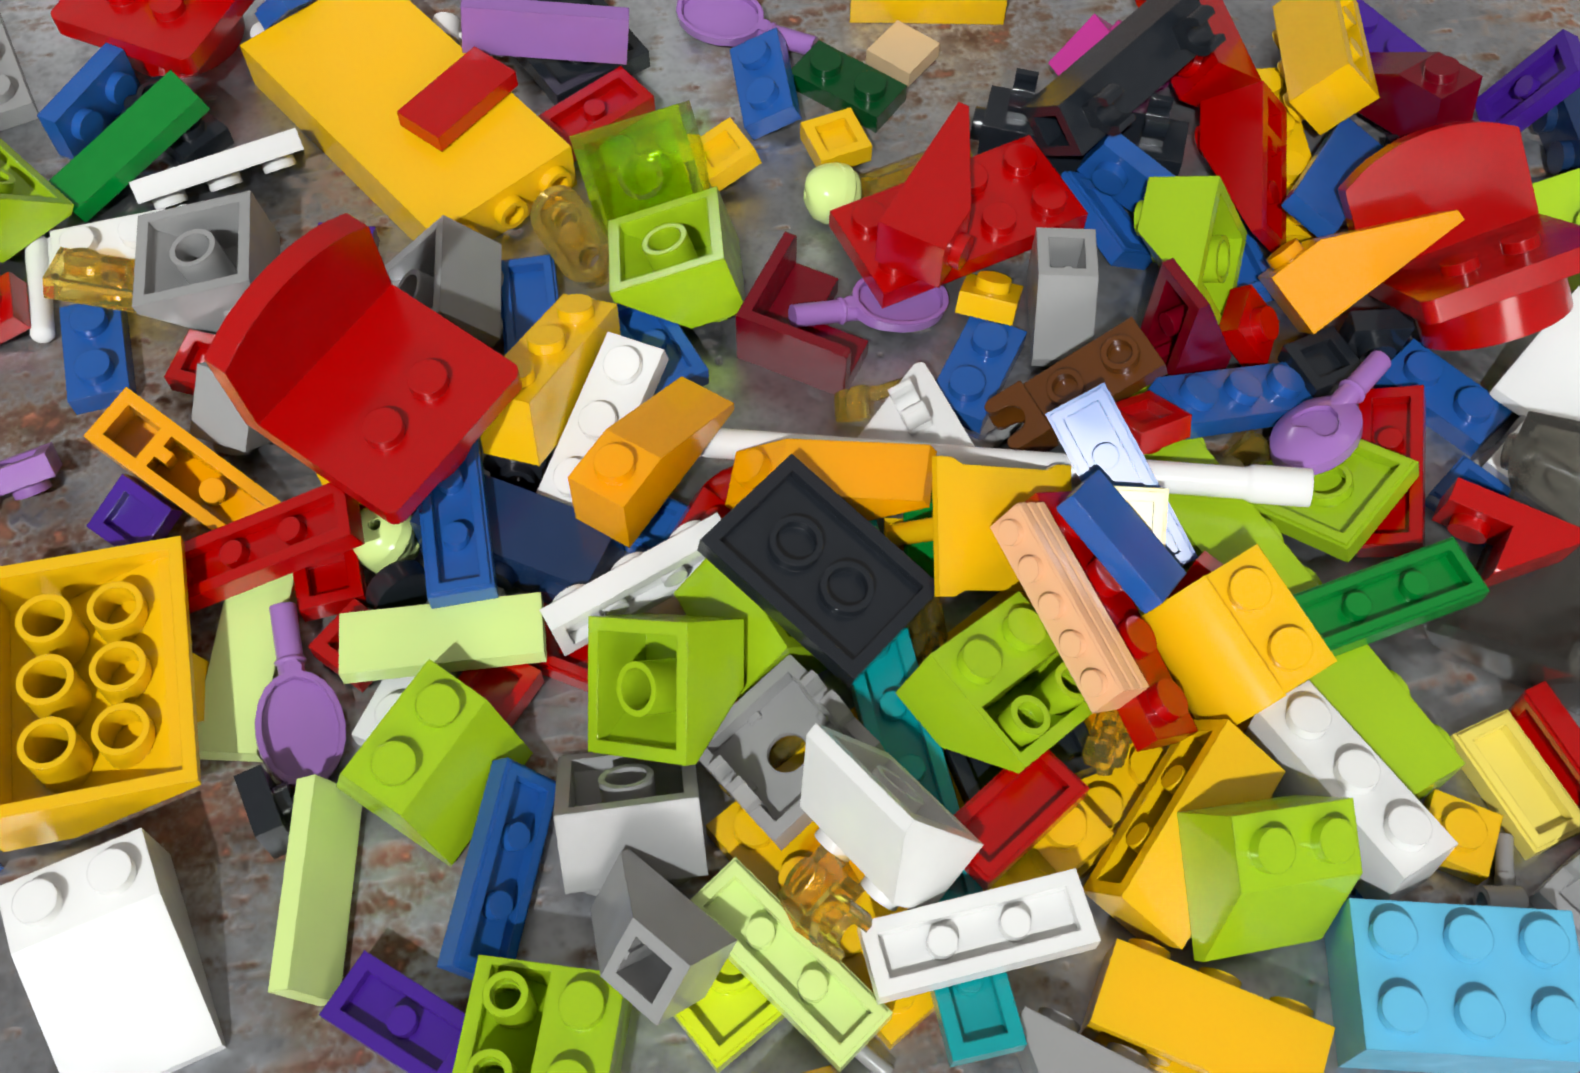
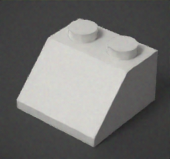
[800,723,984,911]

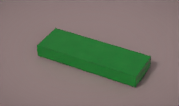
[49,70,210,222]
[1293,537,1490,656]

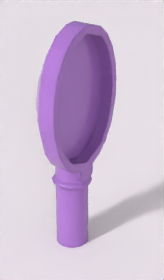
[676,0,818,55]
[788,278,949,333]
[1269,350,1391,475]
[255,602,346,788]

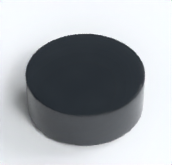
[366,560,428,610]

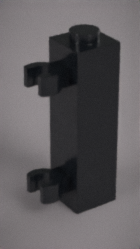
[1021,0,1226,156]
[970,68,1189,176]

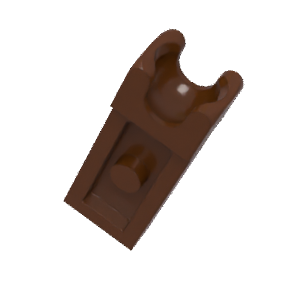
[984,316,1168,452]

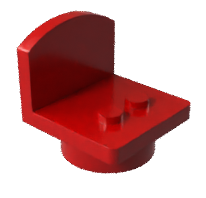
[50,0,255,79]
[1338,120,1580,351]
[204,213,522,524]

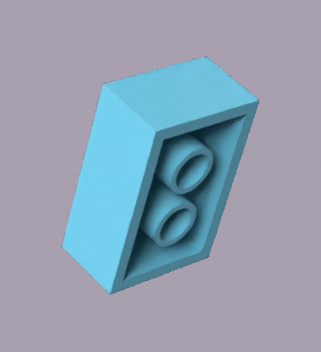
[1324,898,1580,1073]

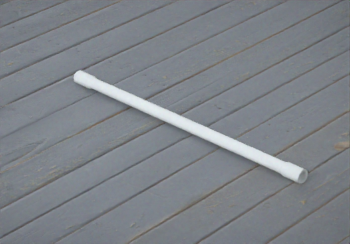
[557,428,1314,508]

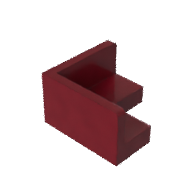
[735,231,869,399]

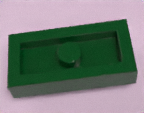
[792,40,907,133]

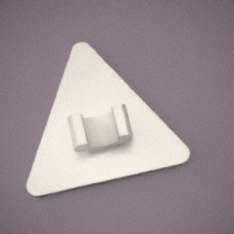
[857,362,975,447]

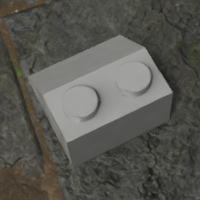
[132,190,280,335]
[385,215,504,348]
[553,752,708,896]

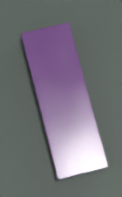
[460,0,629,65]

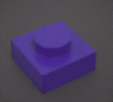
[87,474,184,547]

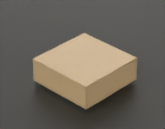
[866,20,940,87]

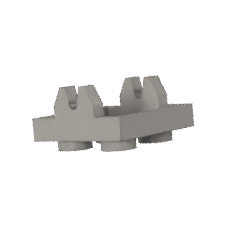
[698,654,885,851]

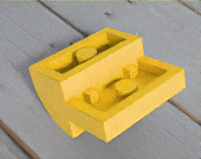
[1140,544,1337,726]

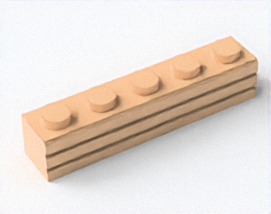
[990,502,1149,714]

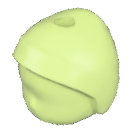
[803,162,862,224]
[353,507,420,574]

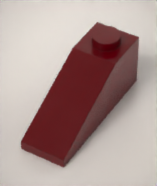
[1358,52,1483,137]
[1140,258,1232,376]

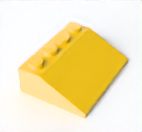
[0,536,202,852]

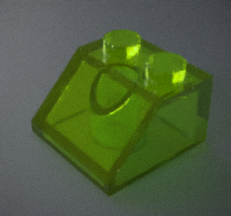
[569,100,710,248]

